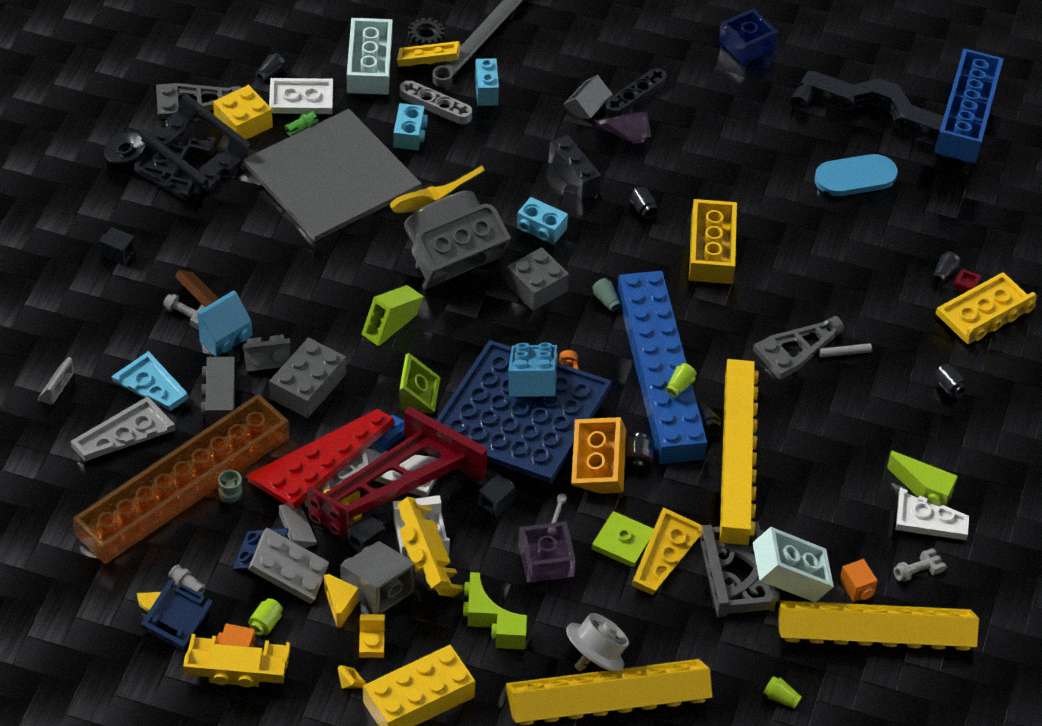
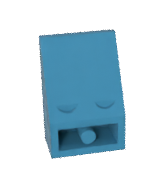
[508,343,557,397]

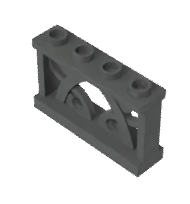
[700,522,780,617]

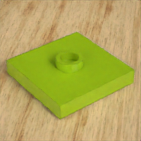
[592,511,654,568]

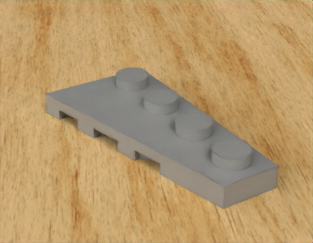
[71,397,175,461]

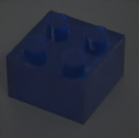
[719,8,778,64]

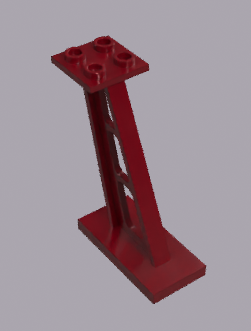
[307,406,487,539]

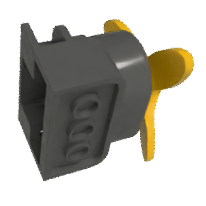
[390,166,511,290]

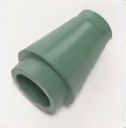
[592,278,621,312]

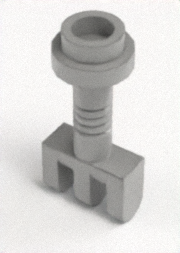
[163,294,205,330]
[894,549,947,581]

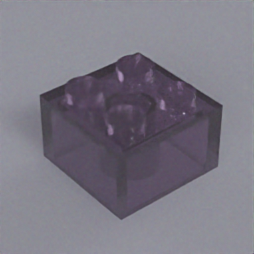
[518,521,576,583]

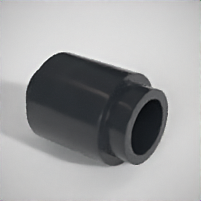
[629,187,659,219]
[935,364,967,397]

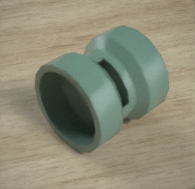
[218,470,242,503]

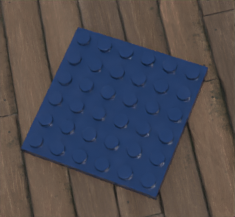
[436,340,612,484]

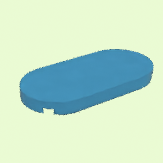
[815,154,898,196]

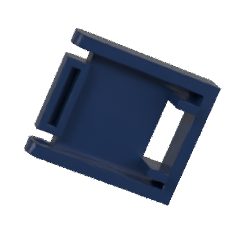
[141,579,213,651]

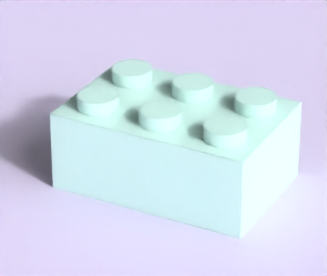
[753,527,834,602]

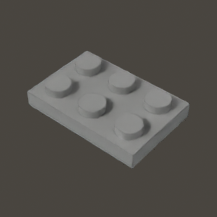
[248,528,329,604]

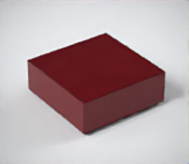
[953,269,982,292]

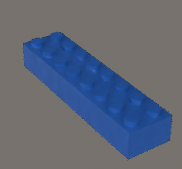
[934,48,1003,163]

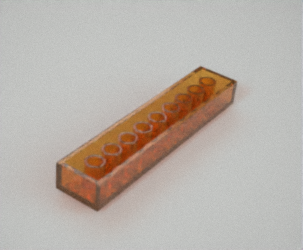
[73,394,289,564]

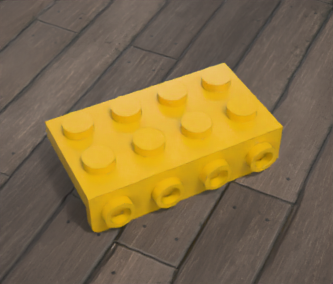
[936,272,1037,344]

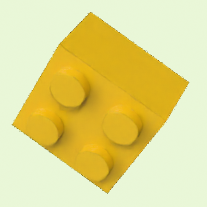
[213,85,273,140]

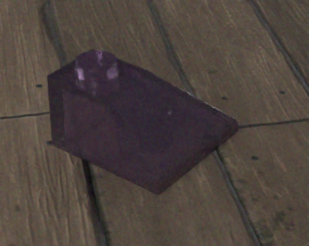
[596,112,651,144]

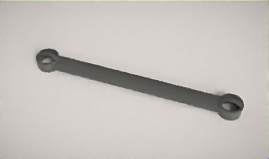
[433,0,523,87]

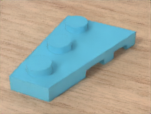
[111,351,189,411]

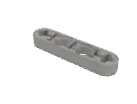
[400,81,472,124]

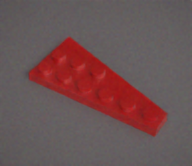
[246,409,395,510]

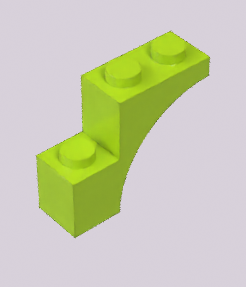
[463,572,527,649]

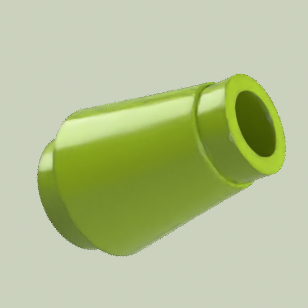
[665,363,697,397]
[763,676,802,709]

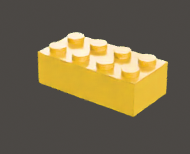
[689,199,737,284]
[363,645,475,726]

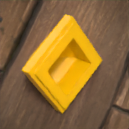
[338,665,367,689]

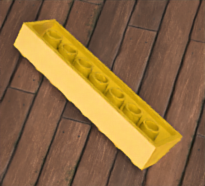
[778,600,979,650]
[506,659,712,725]

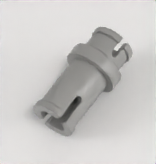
[168,565,206,594]

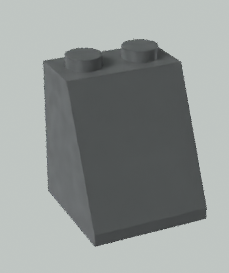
[340,541,415,614]

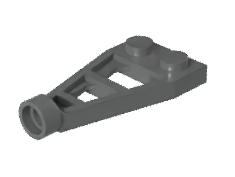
[156,83,241,120]
[753,316,844,380]

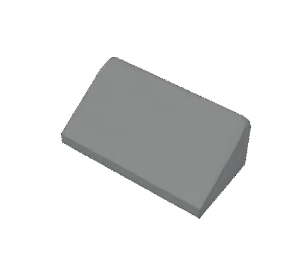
[38,357,74,405]
[279,505,317,548]

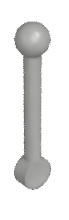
[547,494,567,533]

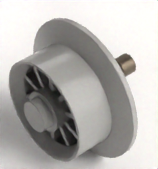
[566,613,629,672]

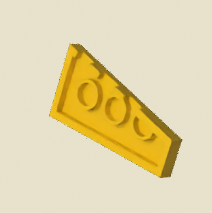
[631,507,703,595]

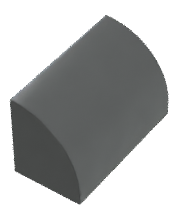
[563,75,613,119]

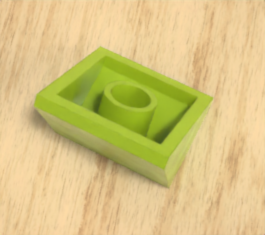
[399,353,440,414]

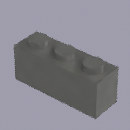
[201,357,235,425]

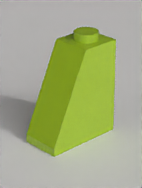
[362,285,424,346]

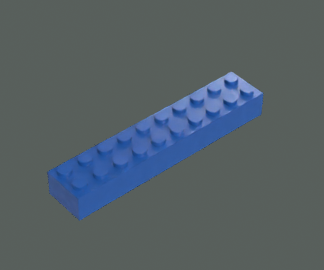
[617,271,707,464]

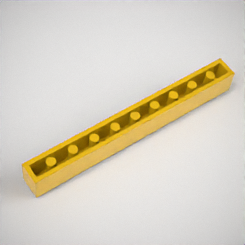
[720,359,758,545]

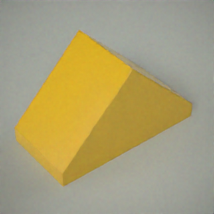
[324,574,359,628]

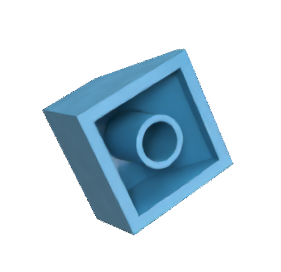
[198,290,252,357]

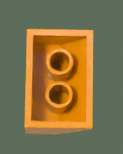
[572,417,626,494]

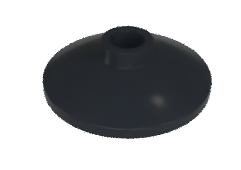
[104,132,146,164]

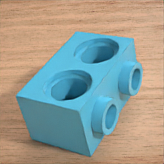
[475,59,499,106]
[393,103,428,150]
[517,197,568,245]

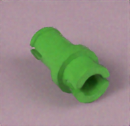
[285,111,319,137]

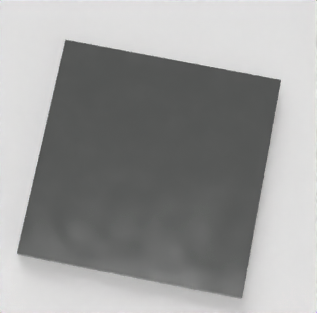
[243,109,421,242]

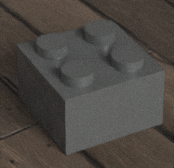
[506,247,569,310]

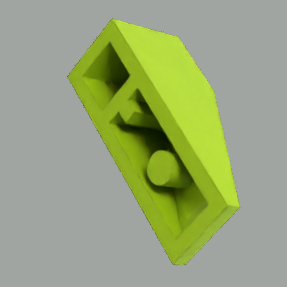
[887,451,958,506]

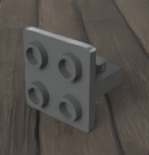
[242,335,291,372]

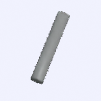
[819,344,872,358]

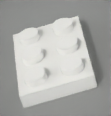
[269,78,333,114]

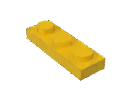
[397,41,461,67]

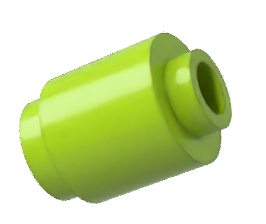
[248,599,283,635]

